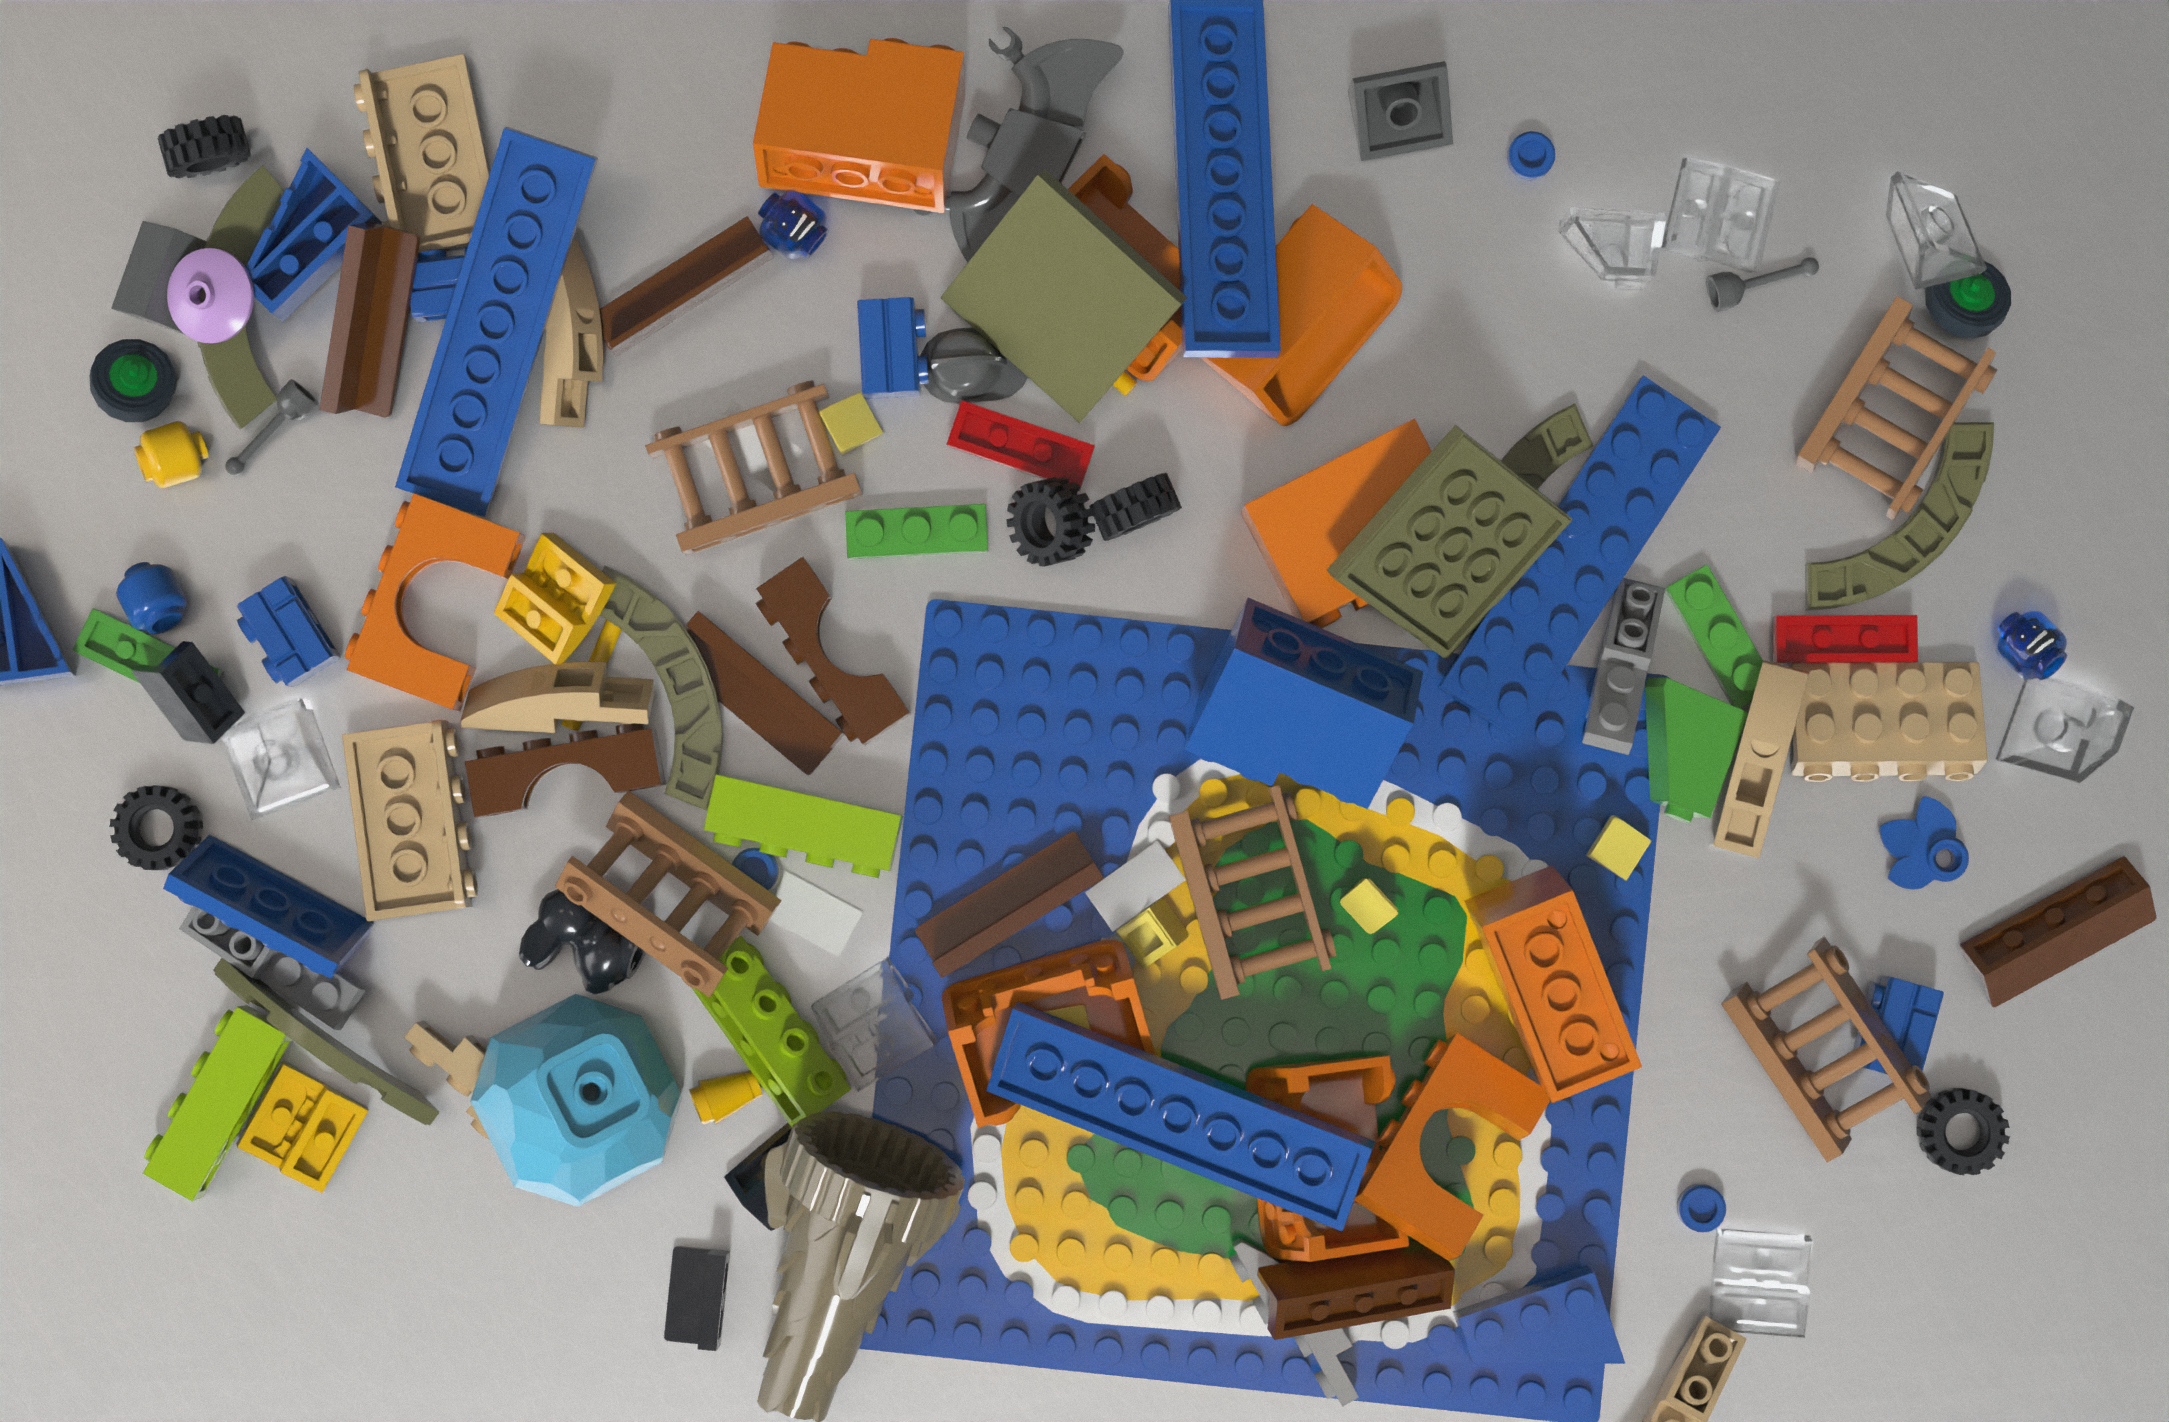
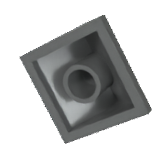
[1348,61,1453,161]
[111,221,206,335]

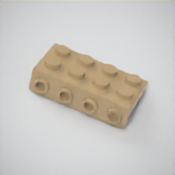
[354,54,490,253]
[1790,662,1988,782]
[342,720,478,921]

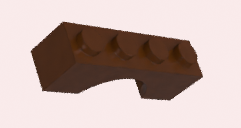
[755,557,911,746]
[465,723,666,818]

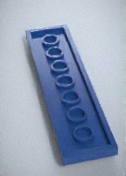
[1168,0,1281,358]
[395,127,598,517]
[1437,375,1721,740]
[986,1002,1376,1231]

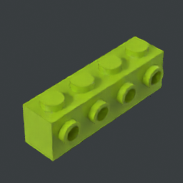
[703,774,903,878]
[691,935,851,1128]
[142,1005,292,1201]

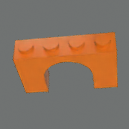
[345,493,526,711]
[1354,1033,1550,1261]

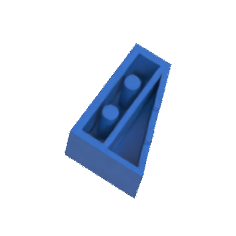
[246,148,382,322]
[0,538,75,686]
[1453,1266,1625,1364]

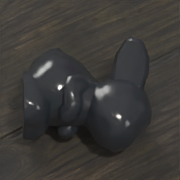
[519,889,646,995]

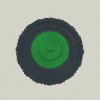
[1925,256,2011,339]
[89,339,176,422]

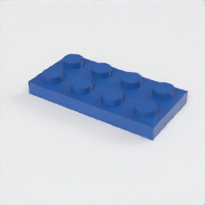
[163,834,374,979]

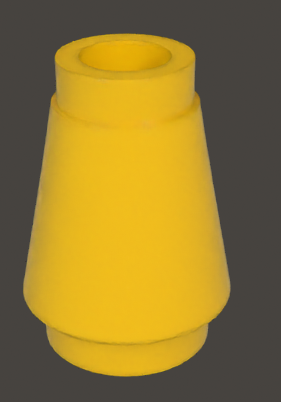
[689,1070,763,1125]

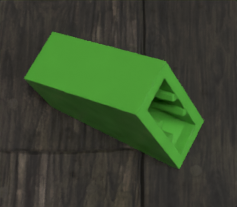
[1645,677,1749,823]

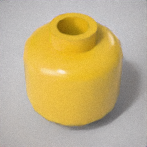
[133,421,208,488]

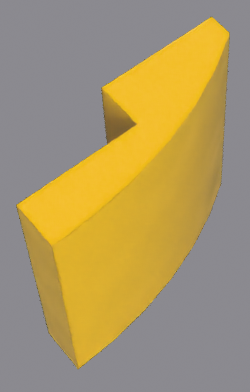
[494,532,617,665]
[236,1061,369,1193]

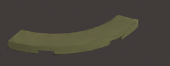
[197,165,284,430]
[1471,403,1594,635]
[1805,422,1994,611]
[600,565,723,811]
[213,958,439,1125]

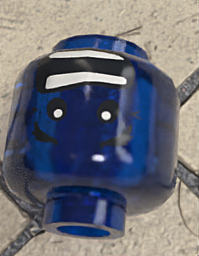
[758,191,829,259]
[1995,611,2068,680]

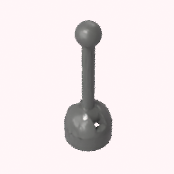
[1706,257,1819,312]
[225,379,319,476]

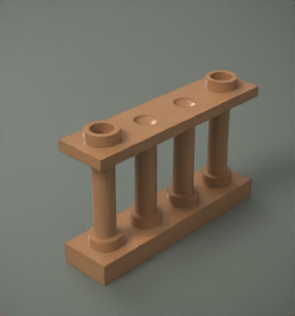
[1796,296,1998,520]
[645,380,863,556]
[1168,785,1337,1000]
[555,790,782,998]
[1721,936,1931,1162]

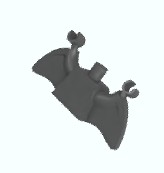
[914,27,1124,262]

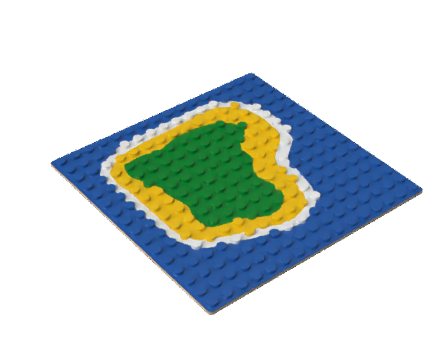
[859,599,1669,1422]

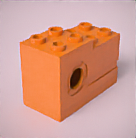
[753,38,965,213]
[1241,418,1431,628]
[1464,865,1642,1103]

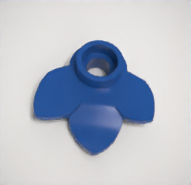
[1879,796,1969,890]

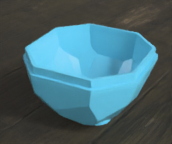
[470,994,682,1207]

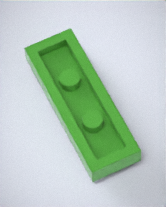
[845,504,988,559]
[1665,564,1763,708]
[72,608,223,683]

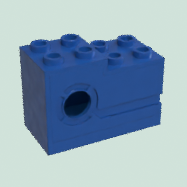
[1184,597,1423,809]

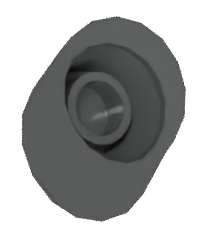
[920,327,1028,403]

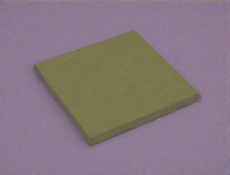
[940,169,1187,423]
[1327,425,1573,660]

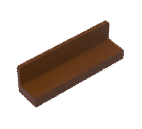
[599,216,774,357]
[319,222,420,418]
[686,611,845,775]
[915,832,1104,979]
[1960,856,2157,1007]
[1257,1240,1455,1340]

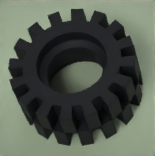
[157,115,251,178]
[1089,473,1182,541]
[1006,477,1095,567]
[109,785,203,870]
[1917,1088,2010,1175]

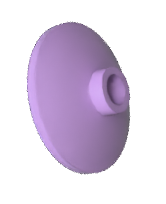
[167,248,254,343]

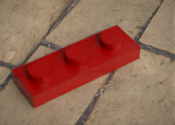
[946,400,1095,491]
[1773,615,1918,663]

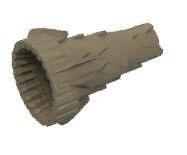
[757,1112,965,1422]

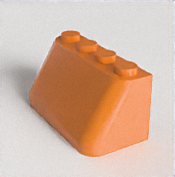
[1200,204,1402,426]

